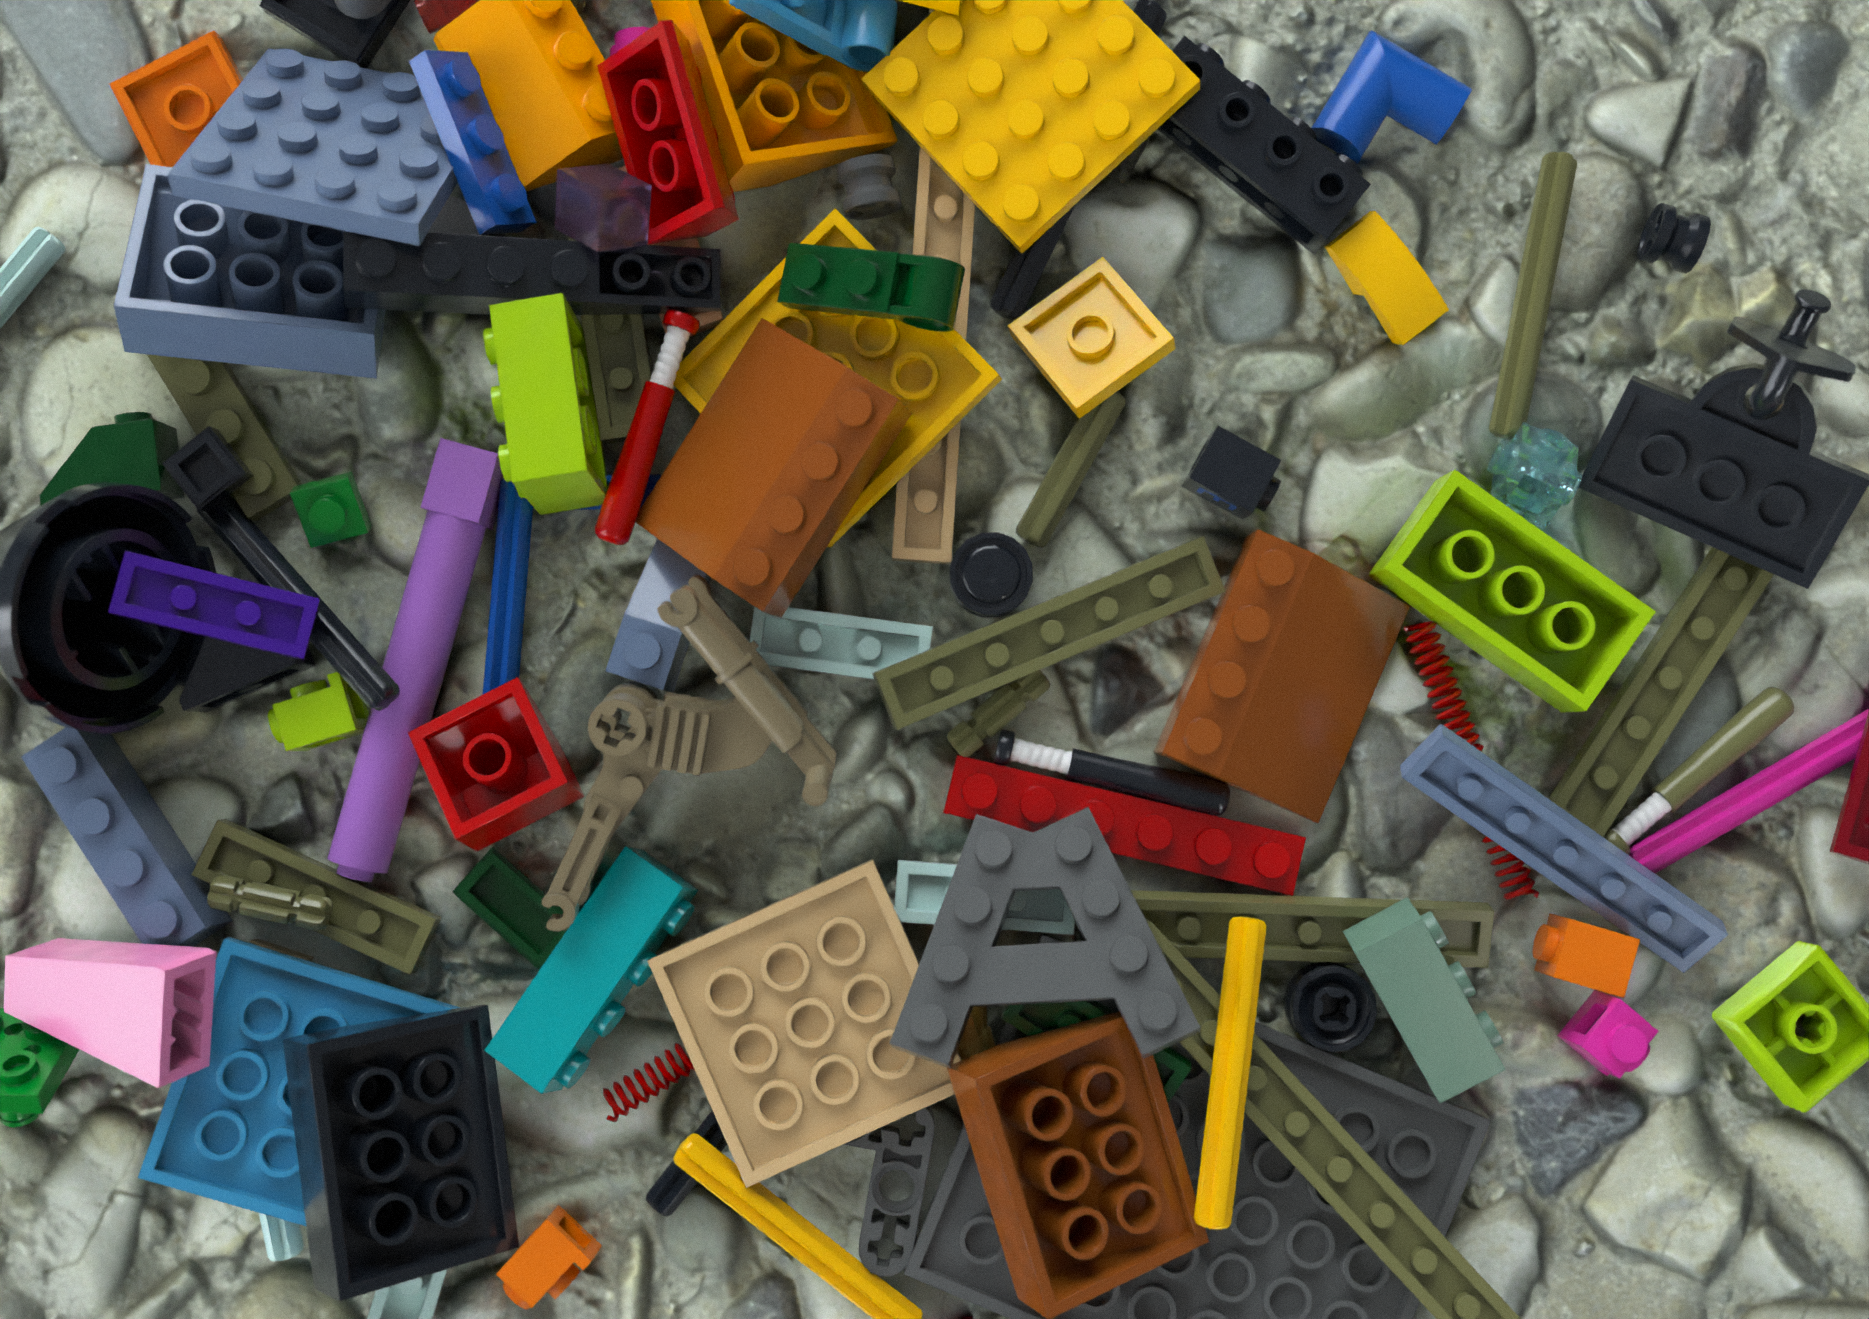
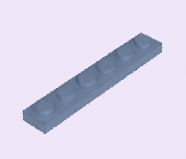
[1400,724,1728,973]

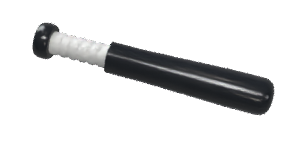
[993,729,1230,816]

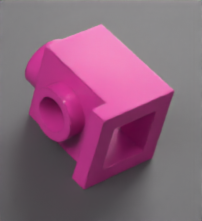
[1557,990,1659,1079]

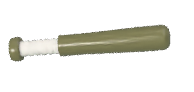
[1604,687,1794,855]

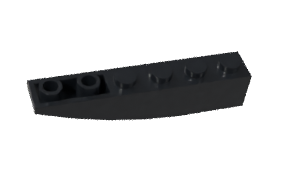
[343,230,721,315]

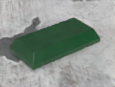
[452,847,569,970]

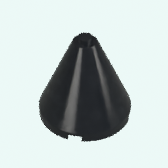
[0,482,216,734]

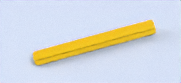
[1194,916,1266,1230]
[673,1133,923,1319]

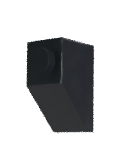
[179,637,316,712]

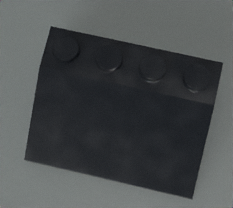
[283,1004,519,1302]

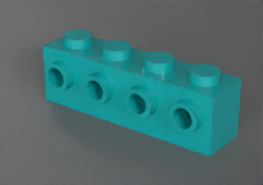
[484,846,698,1094]

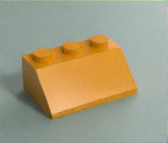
[433,0,623,192]

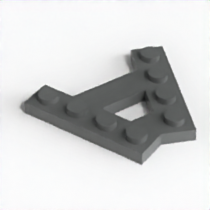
[889,807,1201,1069]

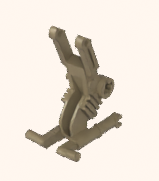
[542,574,837,931]

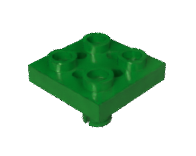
[0,1008,80,1127]

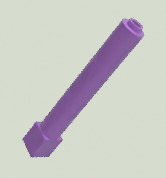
[327,438,503,882]

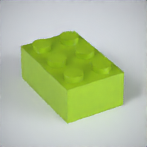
[483,293,608,515]

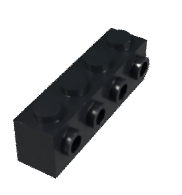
[1157,35,1371,255]

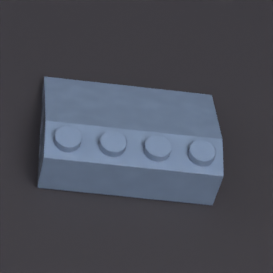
[114,164,385,379]

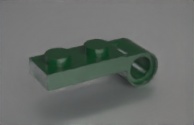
[777,243,965,332]

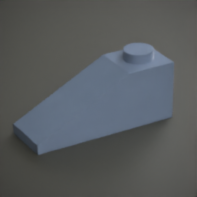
[605,538,711,692]

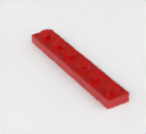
[943,755,1306,896]

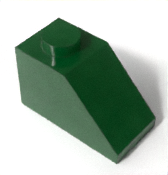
[39,412,185,506]

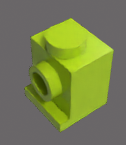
[268,672,369,751]

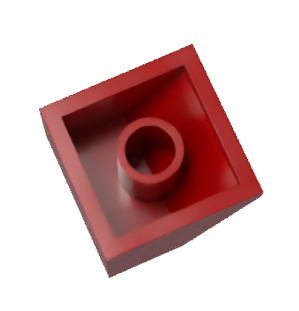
[408,677,585,852]

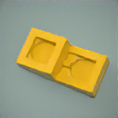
[1324,211,1449,345]

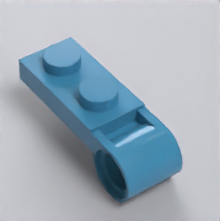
[729,0,898,72]

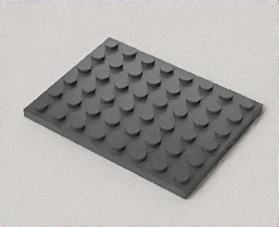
[904,932,1491,1319]

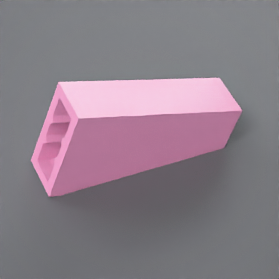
[4,938,216,1088]

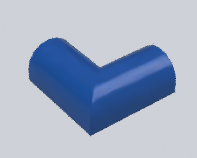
[1311,30,1472,164]

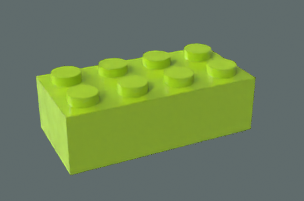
[1368,470,1656,713]

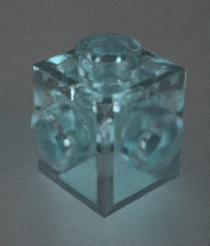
[1487,422,1582,529]

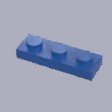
[409,50,537,235]

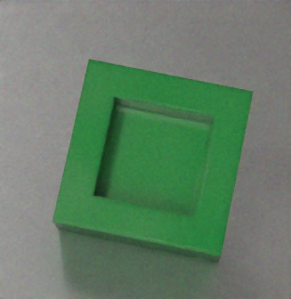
[290,471,372,548]

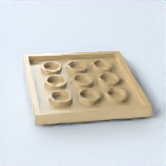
[647,859,962,1188]

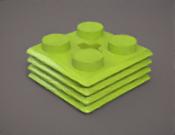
[1712,941,1869,1113]

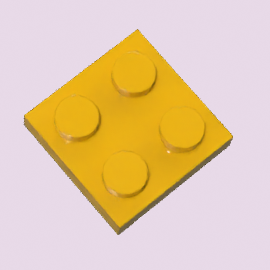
[1007,256,1176,419]

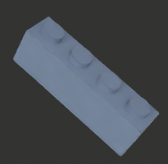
[21,727,233,947]

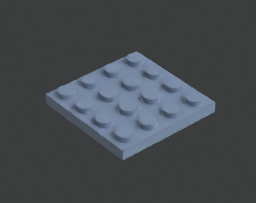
[168,48,458,246]

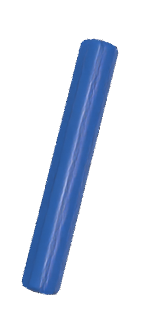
[483,477,533,694]

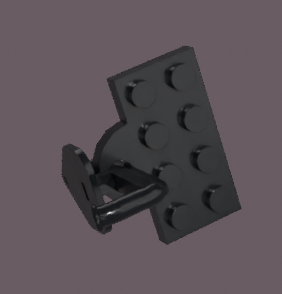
[1576,289,1869,589]

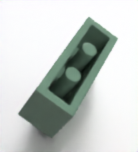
[1343,897,1506,1103]

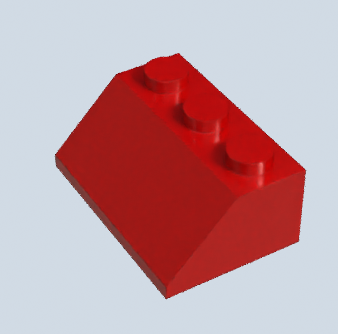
[597,20,739,245]

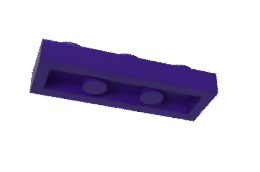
[108,551,320,660]

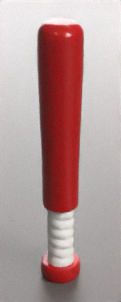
[594,310,700,545]

